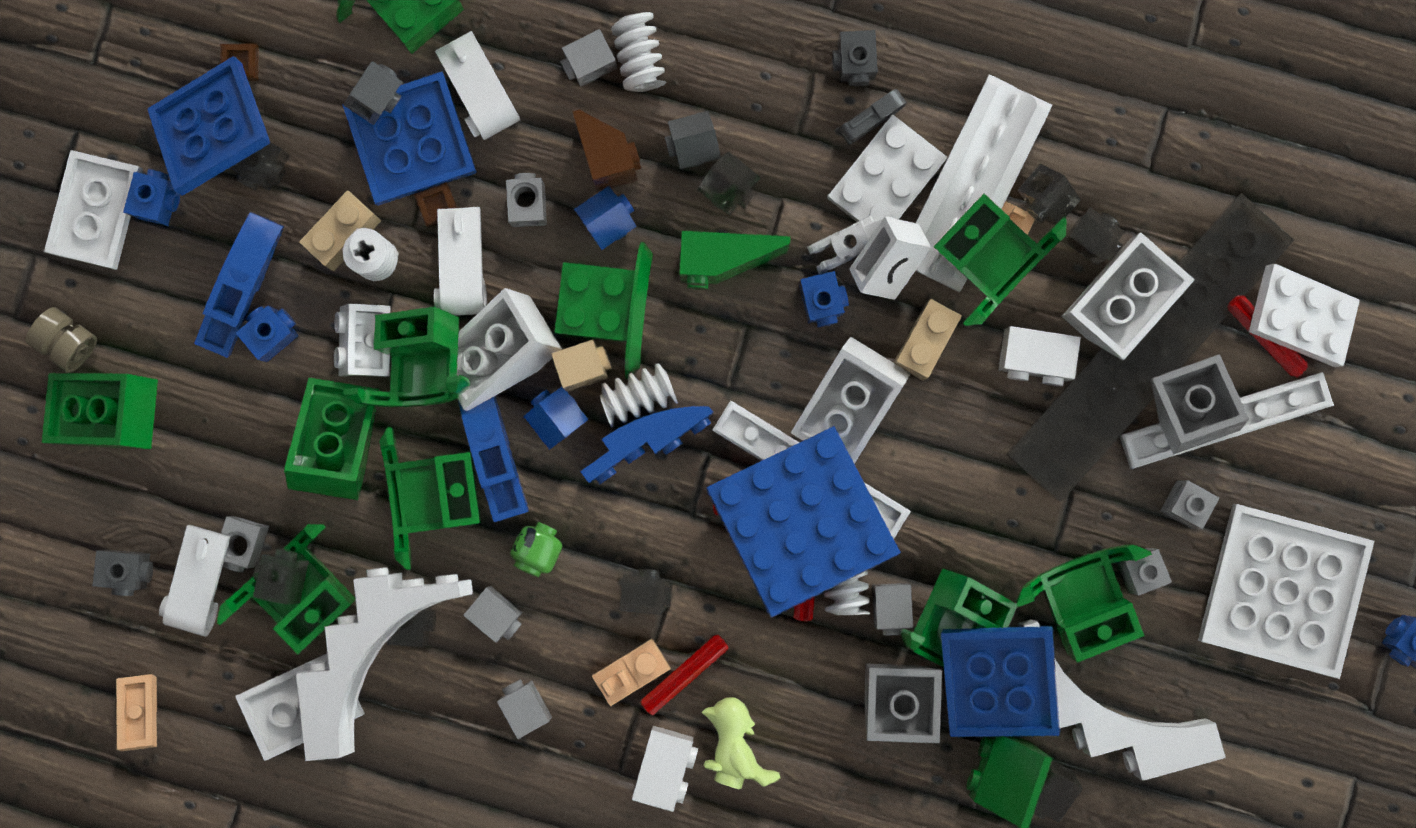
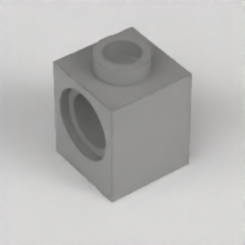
[560,29,618,87]
[506,173,547,227]
[1160,480,1219,529]
[221,516,269,572]
[1116,548,1172,596]
[872,583,913,635]
[463,586,523,643]
[497,679,552,739]

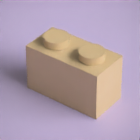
[299,190,382,271]
[893,299,962,381]
[552,340,612,392]

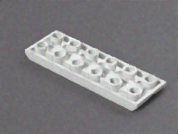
[916,74,1052,292]

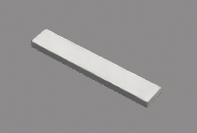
[1119,372,1334,469]
[712,400,911,539]

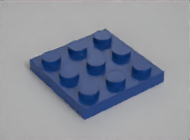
[147,56,270,196]
[342,72,477,206]
[941,626,1060,737]

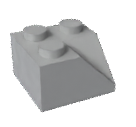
[1151,354,1249,454]
[864,664,942,743]

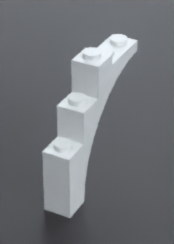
[296,567,473,761]
[1018,619,1226,781]

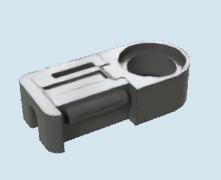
[839,89,907,145]

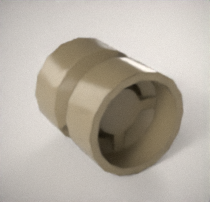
[25,307,97,373]

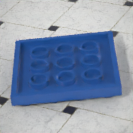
[706,426,901,618]

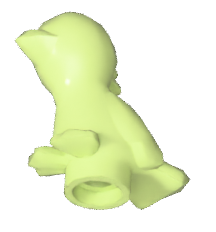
[701,697,781,789]

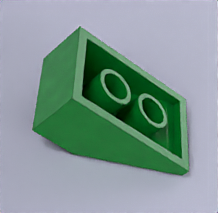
[680,231,790,290]
[42,373,158,449]
[284,377,379,500]
[966,736,1052,828]

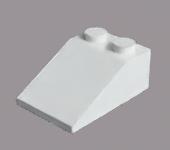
[457,288,562,411]
[791,337,911,464]

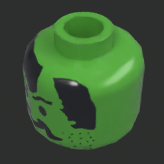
[510,522,563,578]

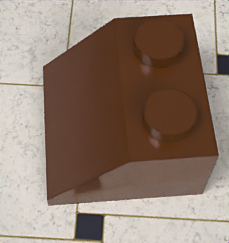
[572,110,642,192]

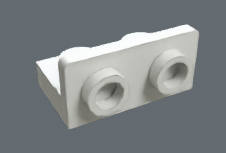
[334,304,391,377]

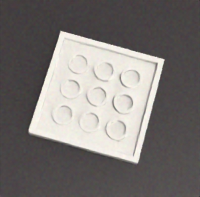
[1198,504,1374,679]

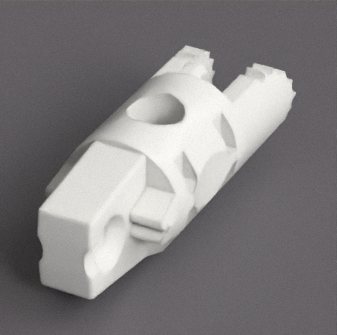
[807,216,893,274]

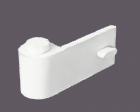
[435,31,521,140]
[434,207,487,316]
[159,525,230,637]

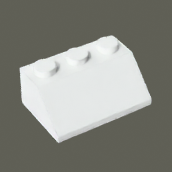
[1061,232,1195,360]

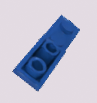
[194,212,284,358]
[458,396,529,522]
[580,406,713,485]

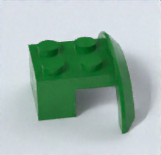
[336,0,464,54]
[934,193,1067,326]
[555,242,653,379]
[343,307,470,407]
[379,427,481,570]
[217,524,356,654]
[1016,545,1152,663]
[900,568,1017,668]

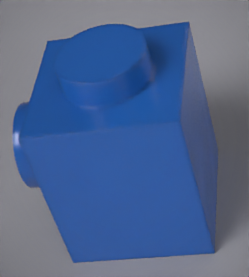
[123,169,180,226]
[574,186,637,250]
[798,271,849,328]
[236,306,299,363]
[524,387,588,450]
[1381,615,1416,669]

